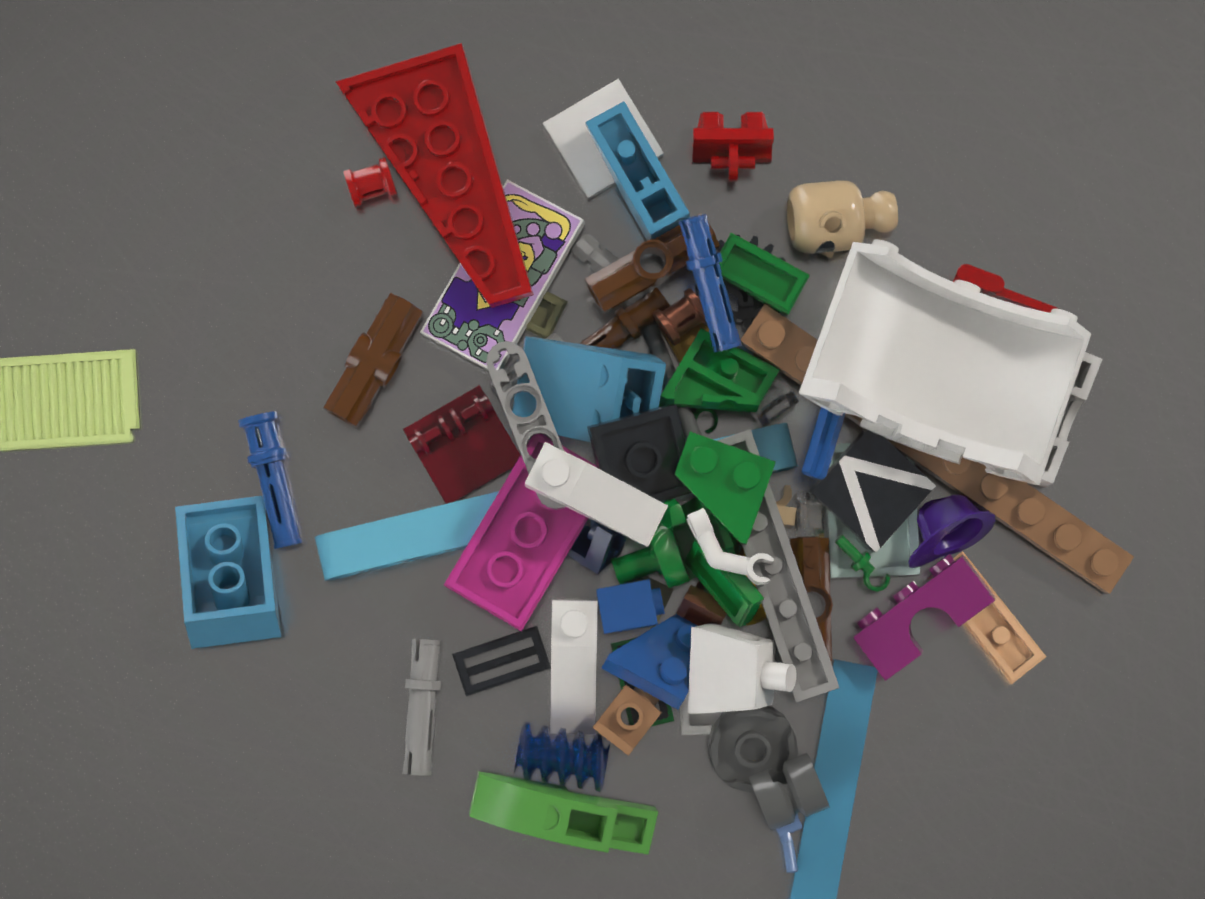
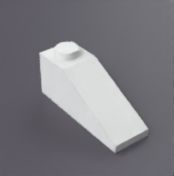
[525,442,668,547]
[550,599,598,734]

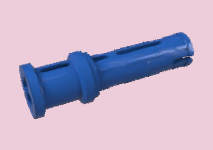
[238,411,303,549]

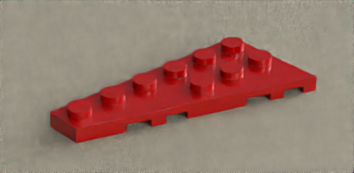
[335,43,534,308]

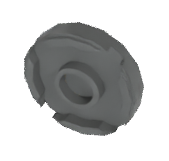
[707,706,798,793]

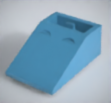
[512,336,666,443]

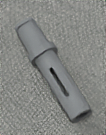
[402,639,441,776]

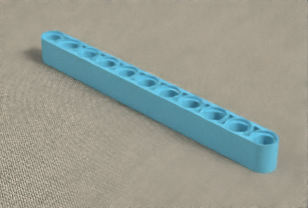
[314,423,798,581]

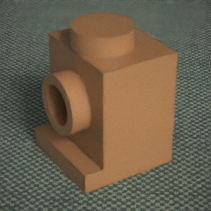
[592,685,662,756]

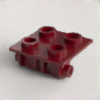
[403,385,521,504]

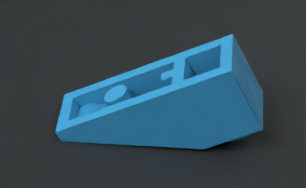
[585,101,690,240]

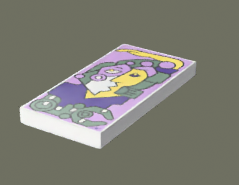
[420,179,585,370]

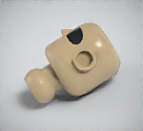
[787,181,898,258]

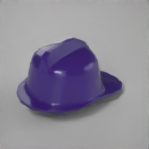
[908,495,996,568]

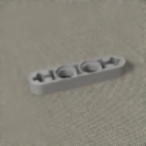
[486,341,565,510]

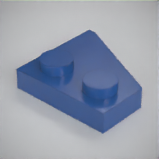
[601,614,698,710]

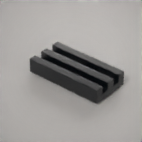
[452,626,551,697]

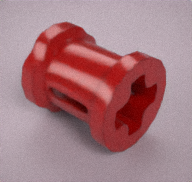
[343,157,397,207]

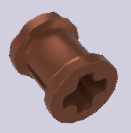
[653,288,707,346]

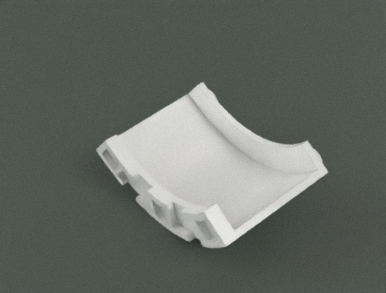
[799,239,1091,485]

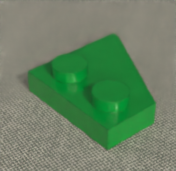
[659,328,780,412]
[675,431,776,545]

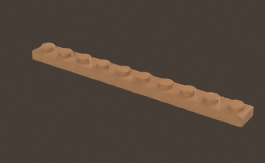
[740,304,1134,594]

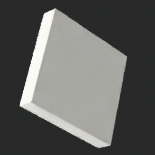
[543,78,664,200]

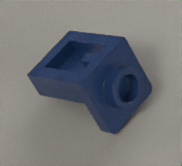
[568,521,627,575]

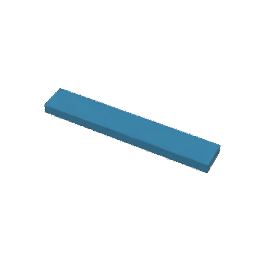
[789,659,878,899]

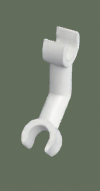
[686,508,774,585]

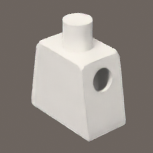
[688,623,796,714]

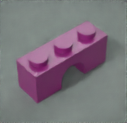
[853,554,996,681]

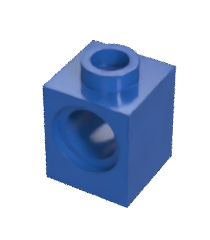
[596,579,665,635]

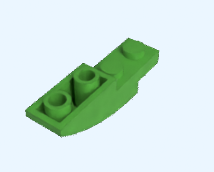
[469,771,658,855]

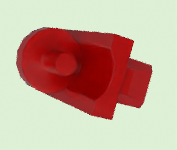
[692,112,774,182]

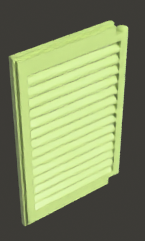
[0,349,140,451]

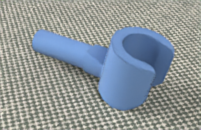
[776,814,803,873]

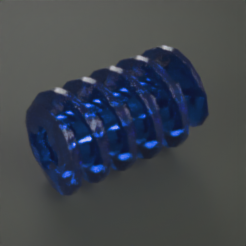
[514,722,610,792]

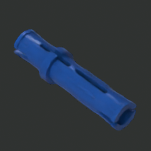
[678,214,742,352]

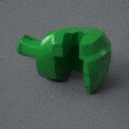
[611,496,740,588]

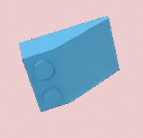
[175,495,281,649]

